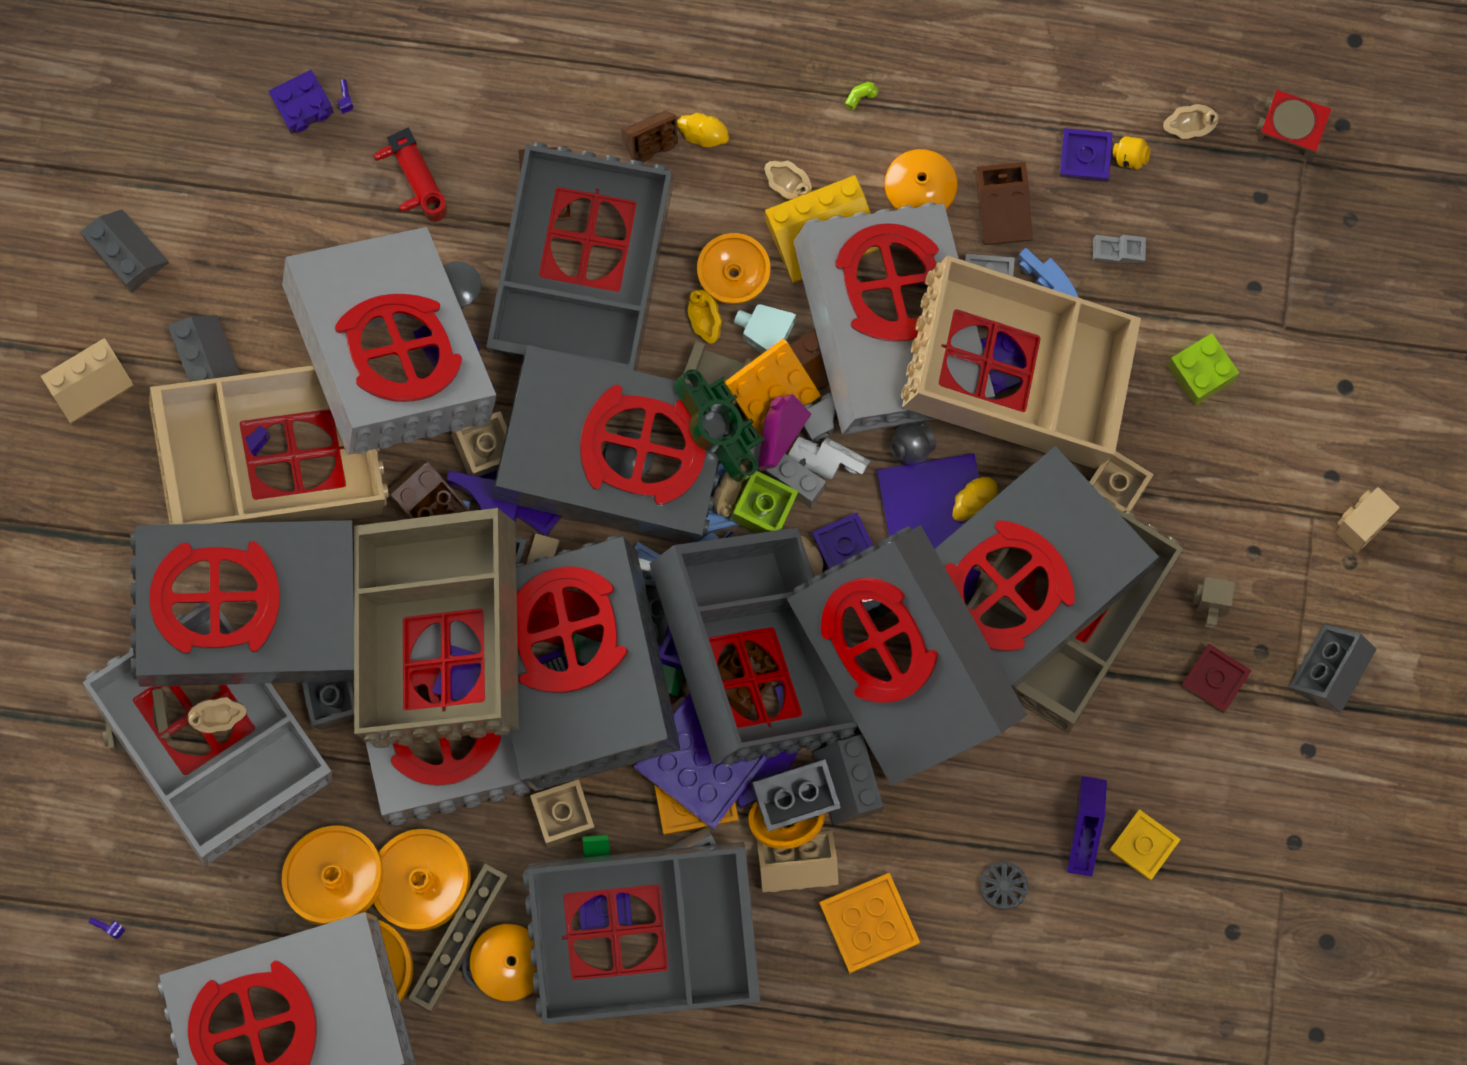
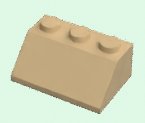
[41,338,134,424]
[757,830,839,892]

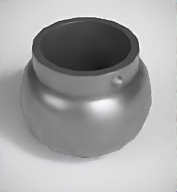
[890,422,936,464]

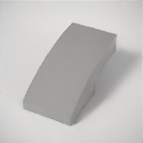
[1093,235,1146,263]

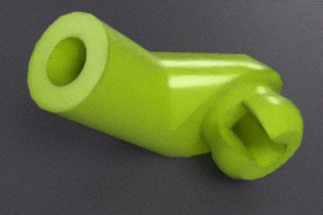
[844,82,878,110]

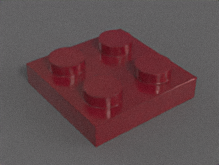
[1181,644,1252,714]

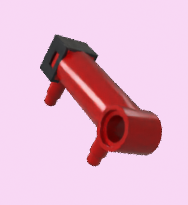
[373,127,447,222]

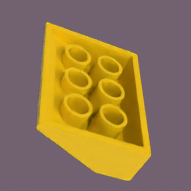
[765,175,880,284]

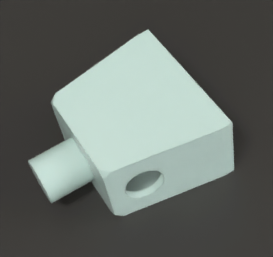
[734,304,796,354]

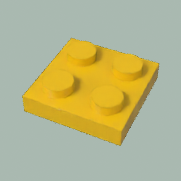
[1109,809,1181,881]

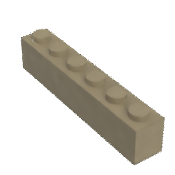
[408,863,509,1014]

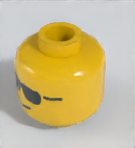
[1113,136,1150,170]

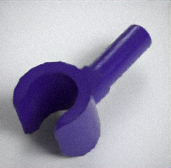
[337,79,354,114]
[89,917,125,939]

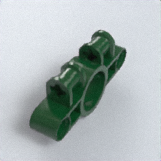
[674,369,765,482]
[561,633,685,698]

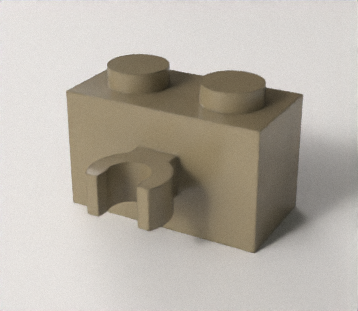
[1192,577,1235,629]

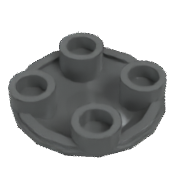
[443,261,482,309]
[605,432,654,479]

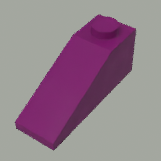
[758,393,811,471]

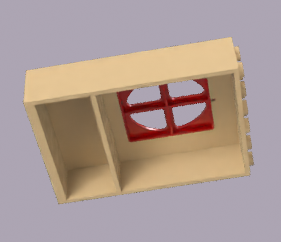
[901,256,1141,469]
[149,365,388,524]

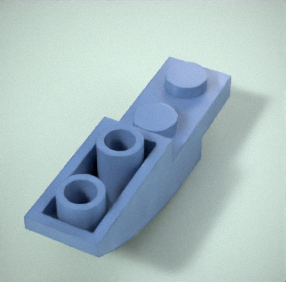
[1018,248,1079,298]

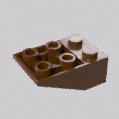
[621,110,678,162]
[975,162,1033,245]
[388,460,471,519]
[718,641,778,718]

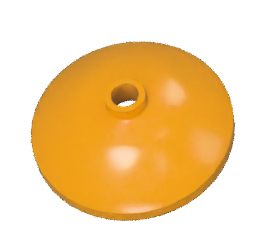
[885,149,957,210]
[697,233,771,304]
[748,801,825,849]
[469,924,537,1002]

